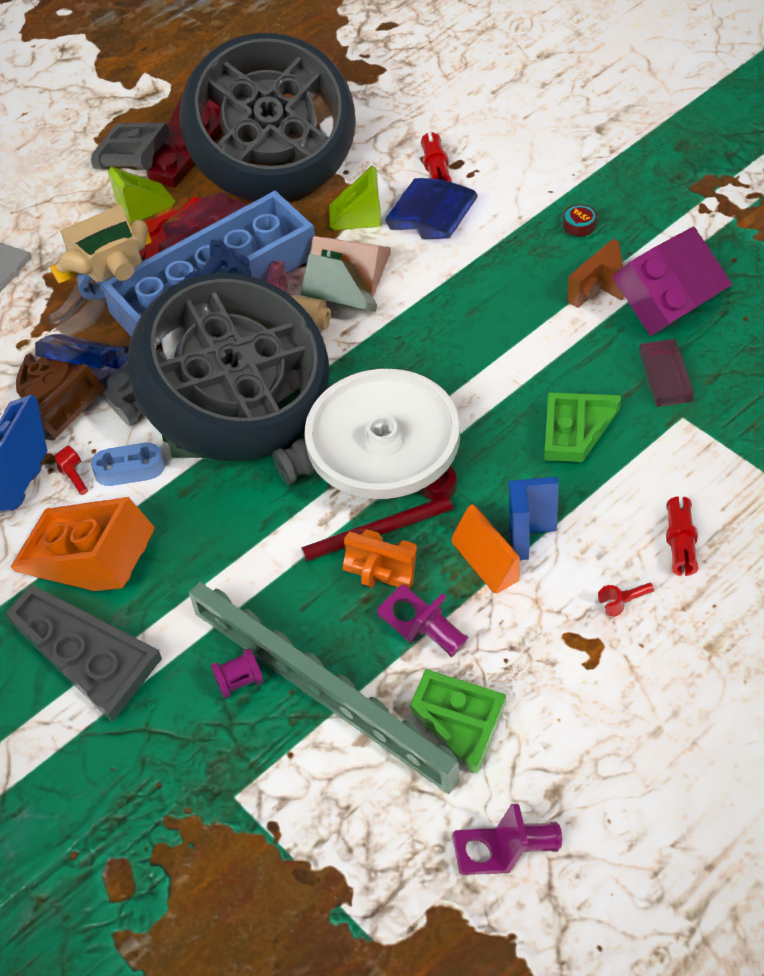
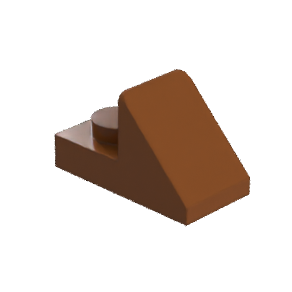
[567,238,624,308]

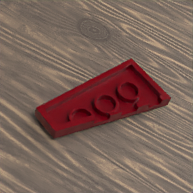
[146,94,222,188]

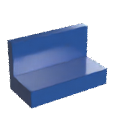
[509,476,559,560]

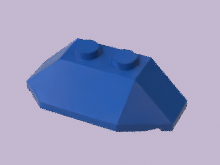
[0,394,48,513]

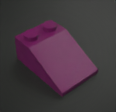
[612,226,732,336]

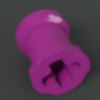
[210,648,263,699]

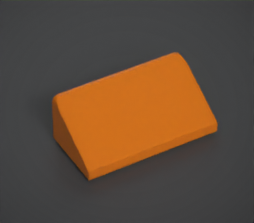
[452,504,520,594]

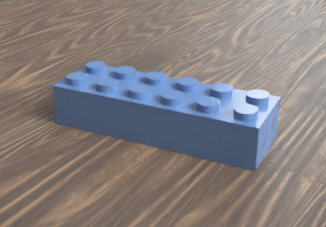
[101,191,315,345]

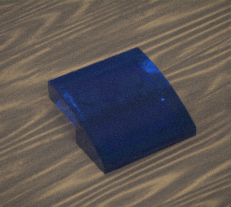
[385,178,478,240]
[35,334,129,369]

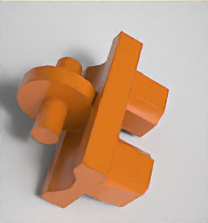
[342,529,417,589]

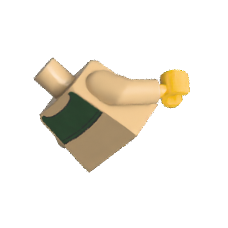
[49,205,152,283]

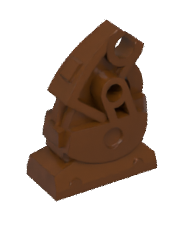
[16,348,105,440]

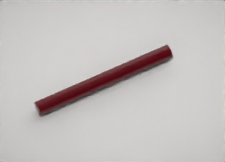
[301,495,453,562]

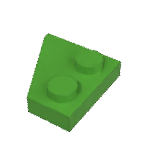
[544,393,621,462]
[410,669,506,774]

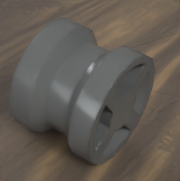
[272,439,317,486]

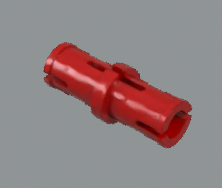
[420,132,452,190]
[666,496,699,576]

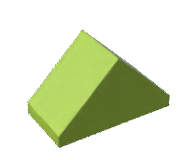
[108,166,175,224]
[329,166,381,231]

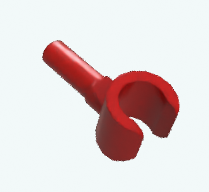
[55,445,88,495]
[598,583,654,617]

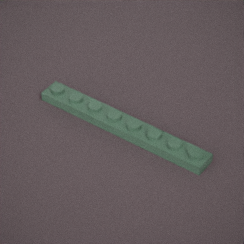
[189,582,460,795]

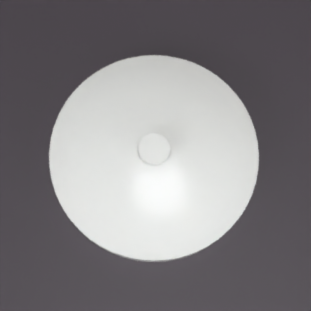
[305,369,460,499]

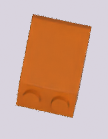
[10,497,155,591]

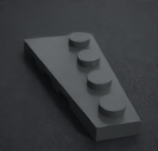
[6,584,162,723]

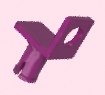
[377,585,469,658]
[452,804,562,875]

